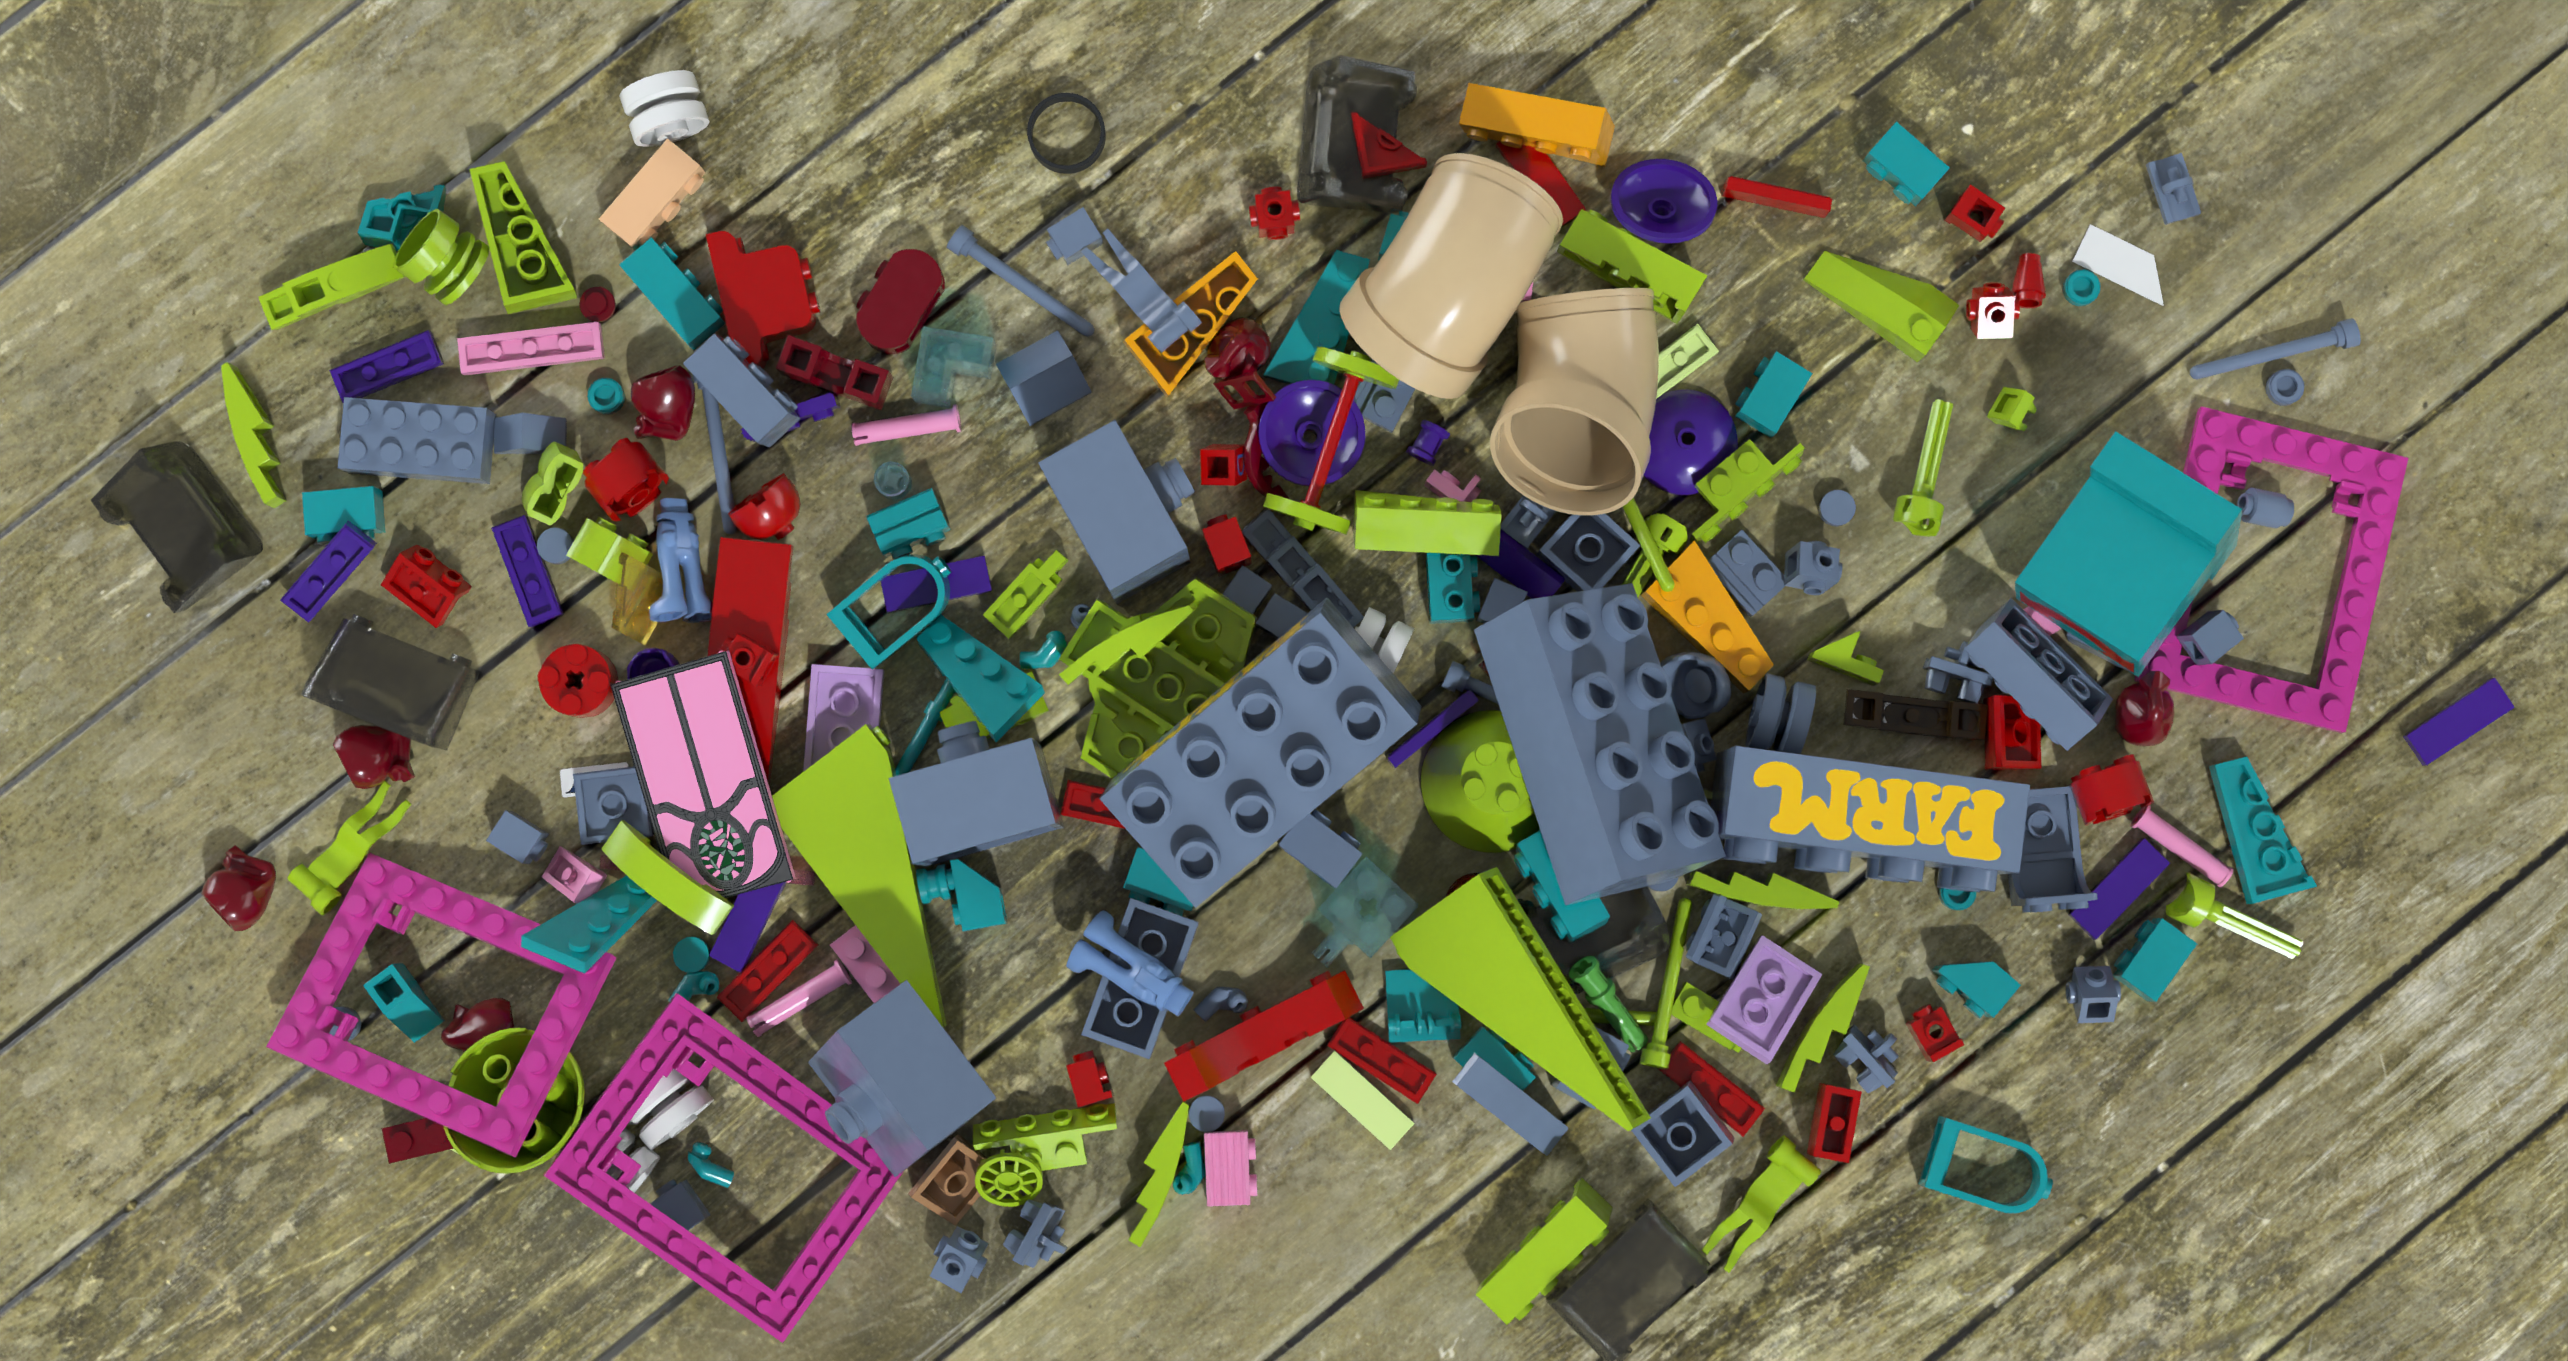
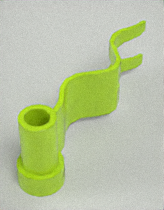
[287,781,412,915]
[1701,1135,1821,1273]

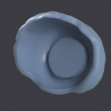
[1660,652,1731,719]

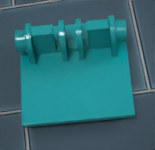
[1385,969,1461,1043]

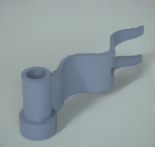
[1081,228,1202,353]

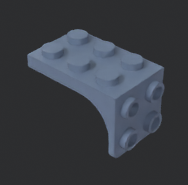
[2008,786,2098,913]

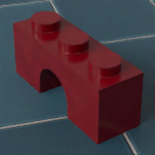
[776,335,894,410]

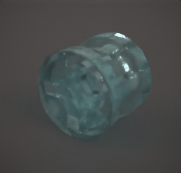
[874,461,912,500]

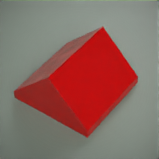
[1983,695,2042,770]

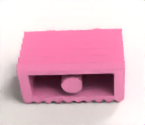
[1204,1130,1257,1207]

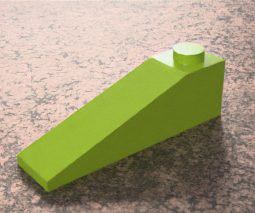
[1803,251,1960,363]

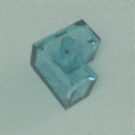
[911,326,997,408]

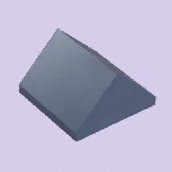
[996,330,1092,426]

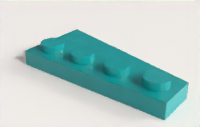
[1263,250,1370,385]
[916,615,1045,742]
[2209,757,2317,904]
[521,875,657,974]

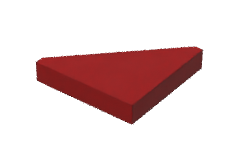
[1351,112,1427,179]

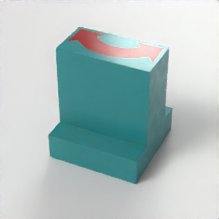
[2015,431,2242,677]

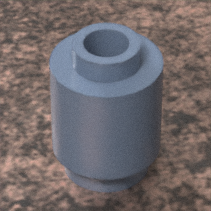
[2237,487,2294,528]

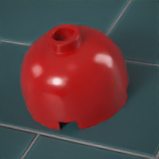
[728,473,801,540]

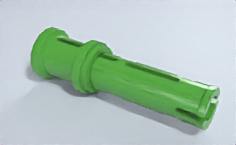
[1569,956,1648,1052]

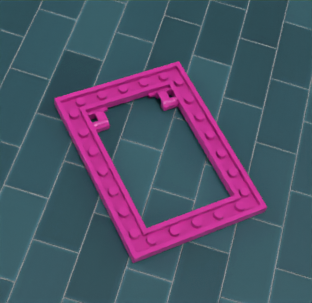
[2134,406,2409,733]
[266,853,616,1158]
[543,993,904,1343]

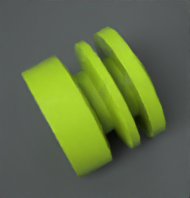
[393,209,489,305]

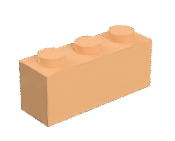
[599,138,706,251]

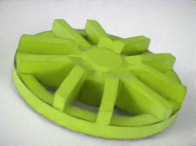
[975,1149,1043,1207]

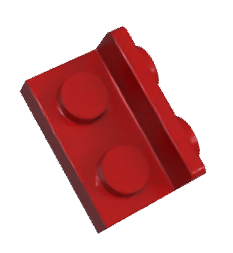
[381,545,472,628]

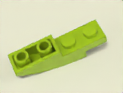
[258,244,405,330]

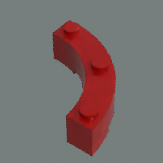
[1164,970,1364,1102]

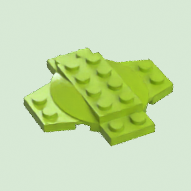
[1059,578,1257,778]

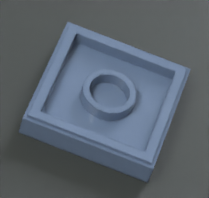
[573,766,654,845]

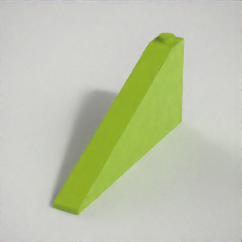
[772,724,947,1028]
[1390,867,1651,1131]

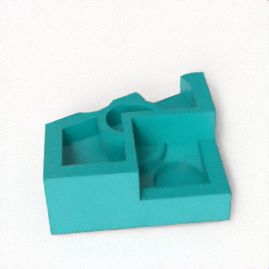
[357,185,446,251]

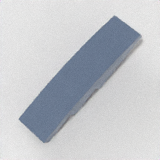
[1241,508,1364,627]
[1452,1053,1569,1156]

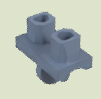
[2146,153,2201,225]
[1501,495,1556,549]
[1923,641,1993,703]
[1833,1024,1899,1093]
[1003,1199,1068,1268]

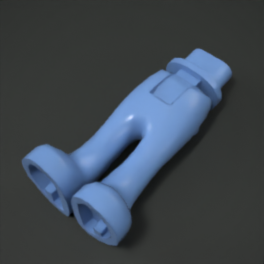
[649,498,713,623]
[1066,910,1194,1016]

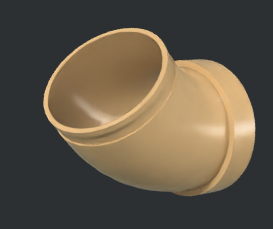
[1340,153,1563,399]
[1490,288,1659,515]

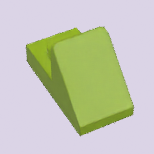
[1807,631,1884,686]

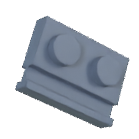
[1354,359,1415,433]
[1708,530,1785,617]

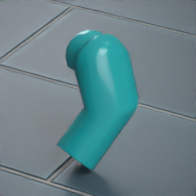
[1020,631,1067,669]
[668,971,720,1002]
[688,1141,734,1188]
[1172,1141,1206,1195]

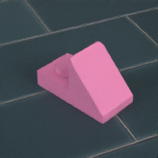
[541,846,607,904]

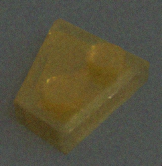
[612,552,663,645]

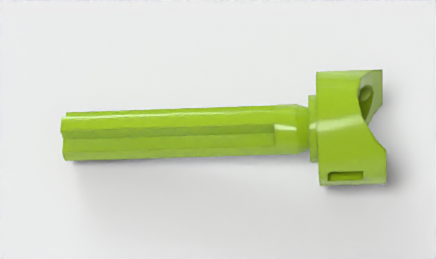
[1893,399,1953,537]
[1621,513,1688,598]
[2165,872,2303,959]

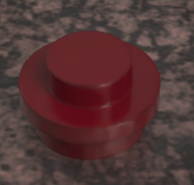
[579,287,616,322]

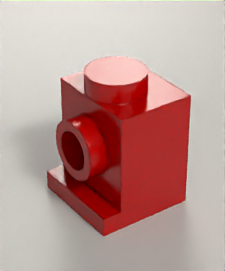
[1944,184,2005,242]
[718,633,779,686]
[1905,1004,1964,1062]
[1066,1050,1114,1107]

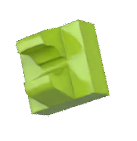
[1987,386,2037,431]

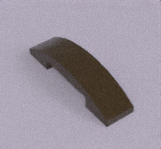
[1843,689,1988,740]

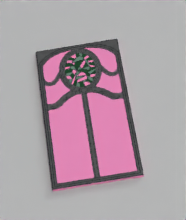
[610,650,796,898]

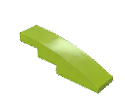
[221,362,287,508]
[1059,602,1198,685]
[1686,871,1839,909]
[1776,964,1870,1093]
[1128,1101,1190,1247]

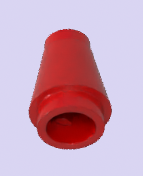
[2011,253,2046,309]

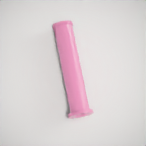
[852,404,961,446]
[2130,805,2234,887]
[746,959,852,1037]

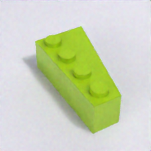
[469,161,577,314]
[1557,209,1708,324]
[1353,490,1502,556]
[1476,1178,1613,1325]

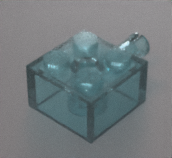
[1311,856,1419,968]

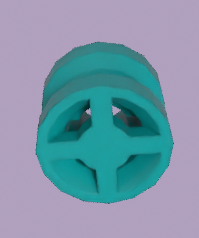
[916,864,952,904]

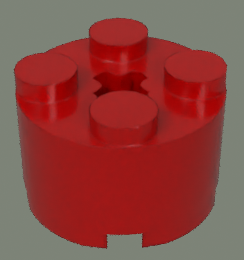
[583,437,669,522]
[537,644,618,718]
[2070,754,2154,826]

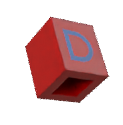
[1200,444,1247,486]

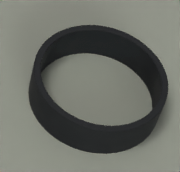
[1027,93,1106,174]

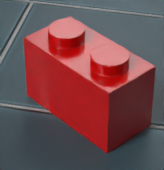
[1202,514,1252,577]
[1807,1083,1862,1163]

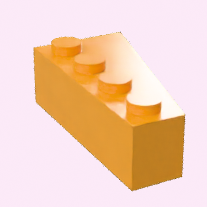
[1459,83,1615,167]
[1123,251,1258,397]
[1641,540,1774,694]

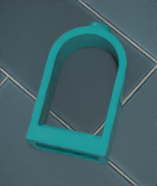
[826,554,952,670]
[1918,1116,2053,1213]

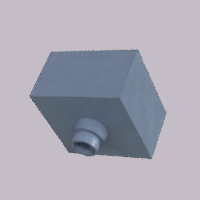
[1038,420,1195,604]
[889,721,1064,867]
[808,980,996,1177]

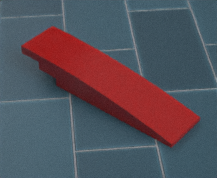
[707,537,794,788]

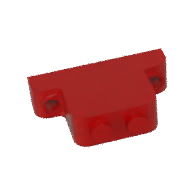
[706,231,820,369]

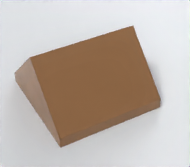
[908,1134,988,1226]

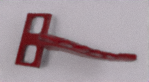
[1213,371,1289,499]

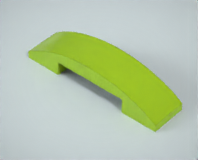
[602,820,734,935]

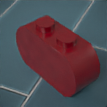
[856,249,945,354]

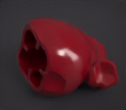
[1204,317,1271,378]
[631,365,695,441]
[2115,671,2175,747]
[333,725,415,789]
[202,845,276,931]
[441,998,514,1052]

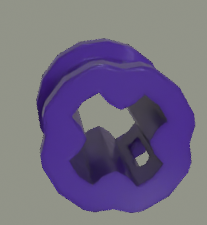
[1406,420,1450,466]

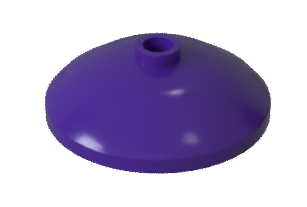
[1611,159,1717,243]
[1258,380,1365,487]
[1644,389,1738,495]

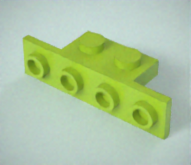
[1690,439,1805,543]
[973,1103,1117,1173]

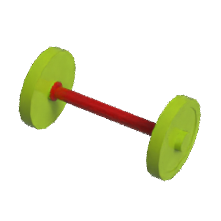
[1263,346,1399,535]

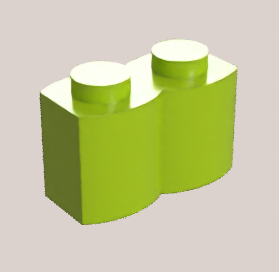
[522,441,583,525]
[566,516,653,591]

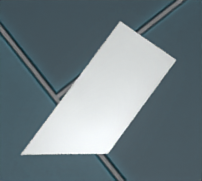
[2072,224,2164,306]

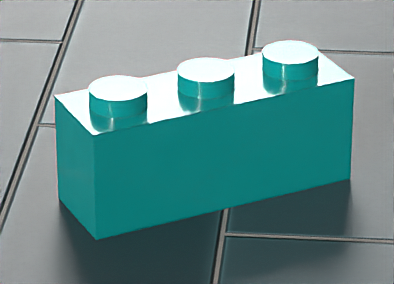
[619,237,726,350]

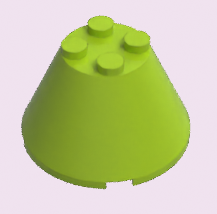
[1421,710,1540,853]
[443,1028,585,1174]

